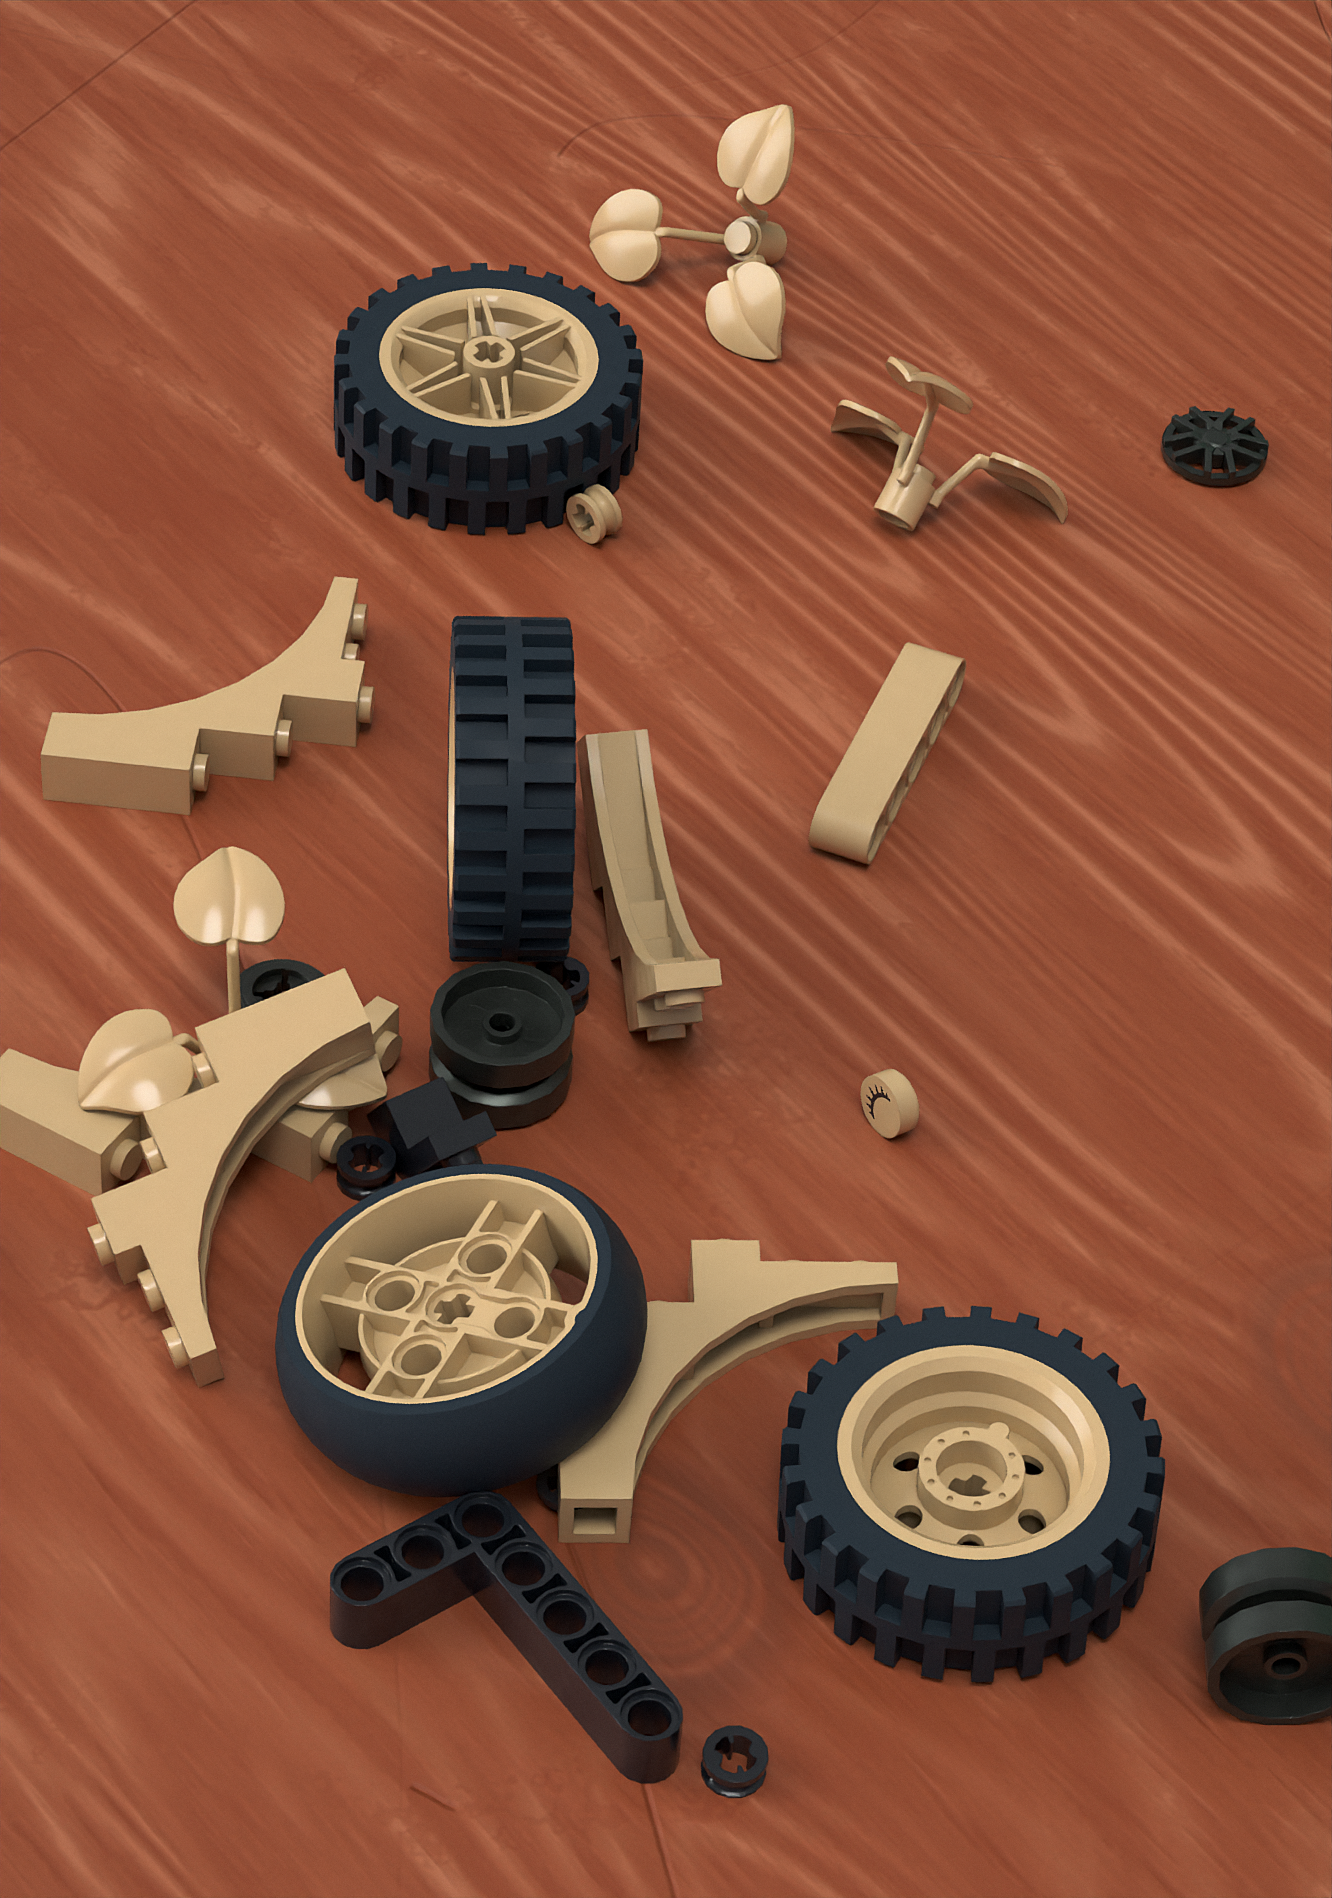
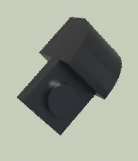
[367,1077,497,1180]

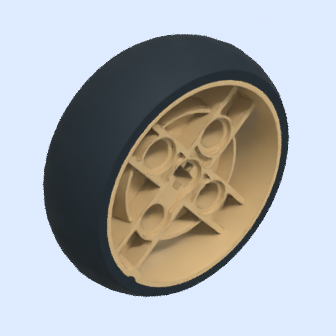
[275,1164,648,1497]

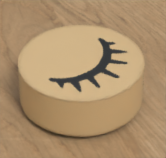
[861,1069,919,1138]

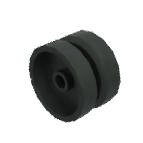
[428,961,575,1129]
[1199,1547,1332,1725]

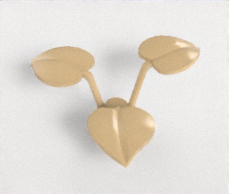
[589,104,795,360]
[831,356,1068,531]
[77,846,387,1115]

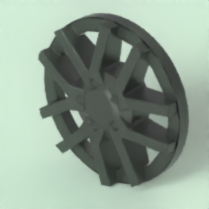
[1161,406,1269,486]

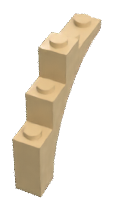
[41,576,375,815]
[576,729,722,1042]
[87,968,376,1388]
[0,996,402,1196]
[557,1239,898,1543]

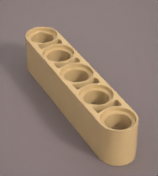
[809,642,966,864]

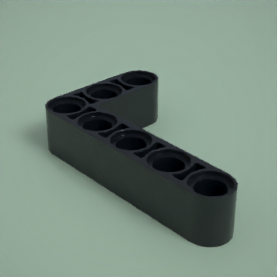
[330,1490,683,1784]

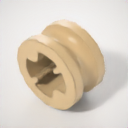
[566,484,623,544]

